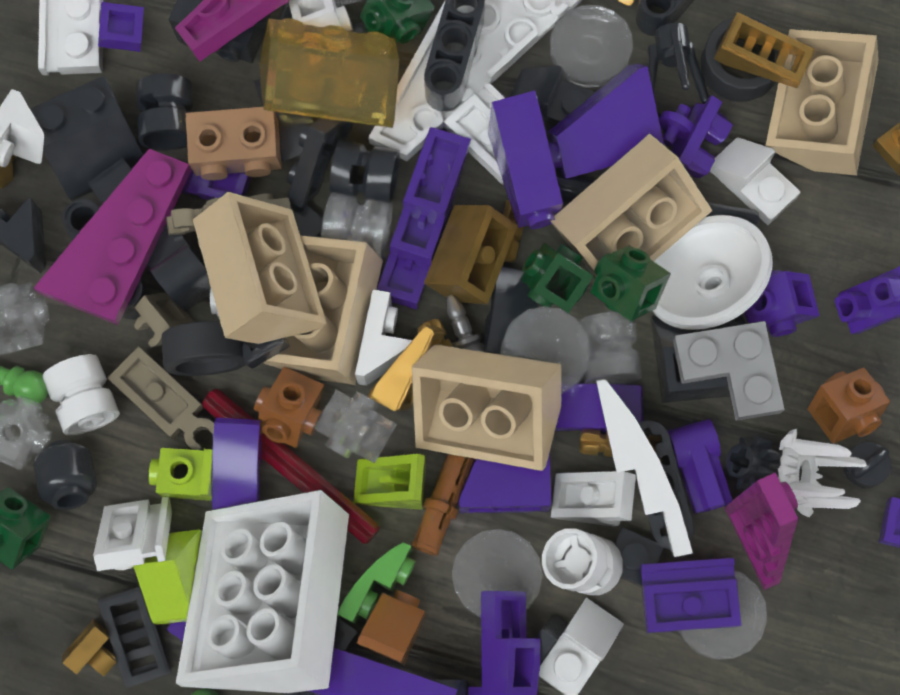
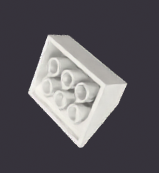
[176,490,349,693]

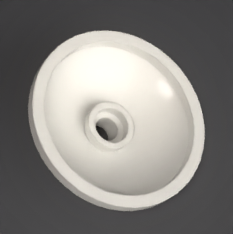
[653,215,773,330]

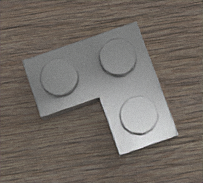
[673,321,785,421]

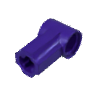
[667,419,733,514]

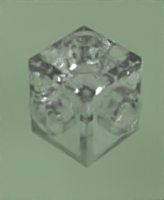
[0,282,50,355]
[314,389,397,463]
[0,396,52,470]

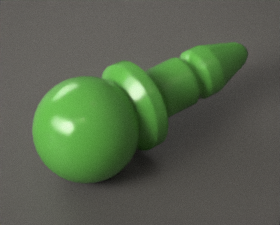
[0,366,48,405]

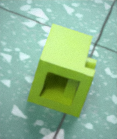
[149,448,213,501]

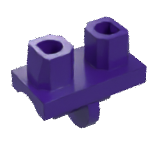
[659,95,733,179]
[835,266,900,334]

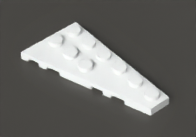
[369,0,582,161]

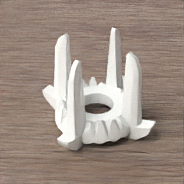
[778,429,867,517]

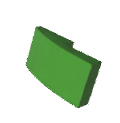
[337,542,416,625]

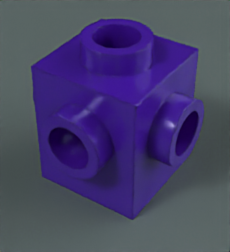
[744,270,820,337]

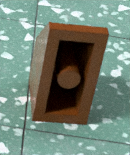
[357,590,426,665]

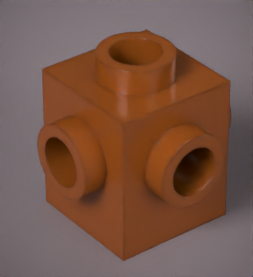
[254,367,324,448]
[807,367,890,444]

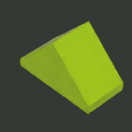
[353,454,426,510]
[133,529,202,625]

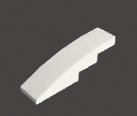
[596,379,693,557]

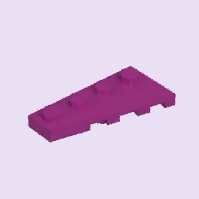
[175,0,290,62]
[33,149,192,325]
[724,472,798,590]

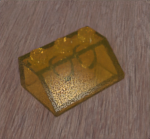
[259,18,400,128]

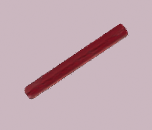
[202,388,380,544]

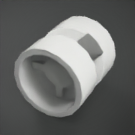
[43,354,120,435]
[542,528,623,595]

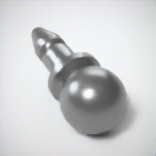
[447,294,484,352]

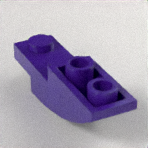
[468,591,541,695]

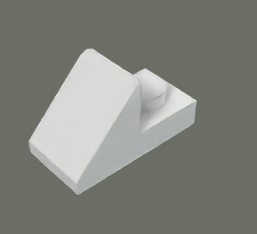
[0,89,44,168]
[710,137,801,225]
[355,290,412,386]
[551,471,636,526]
[539,597,624,695]

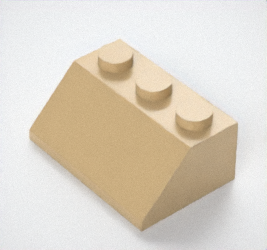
[766,29,879,176]
[551,134,712,276]
[193,192,327,344]
[263,236,383,385]
[412,344,561,471]

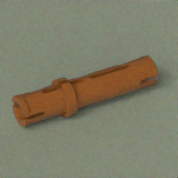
[411,454,474,557]

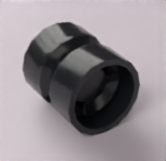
[136,73,193,151]
[329,140,400,205]

